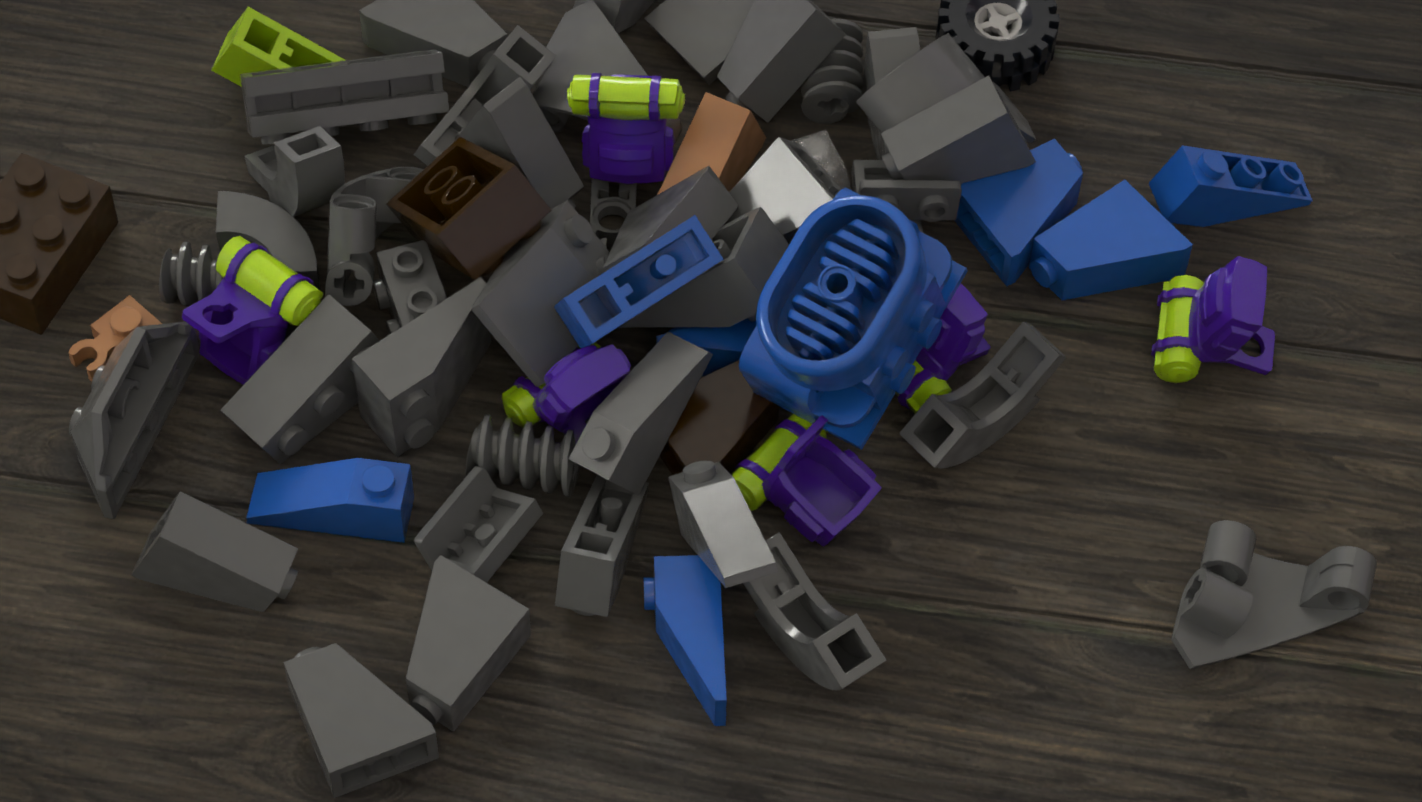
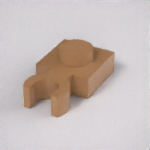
[68,295,162,382]

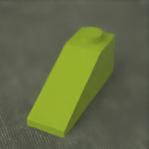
[211,7,345,87]

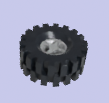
[935,0,1059,92]

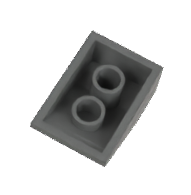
[471,200,610,387]
[619,206,789,328]
[352,277,492,457]

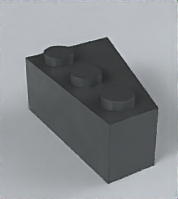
[221,294,380,464]

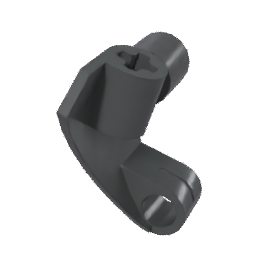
[532,0,682,145]
[856,33,1036,144]
[325,167,424,306]
[1171,520,1377,669]

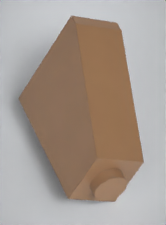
[657,92,766,195]

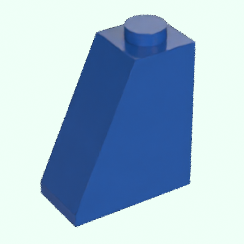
[954,138,1083,286]
[1029,180,1193,300]

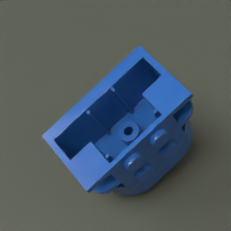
[739,187,968,450]

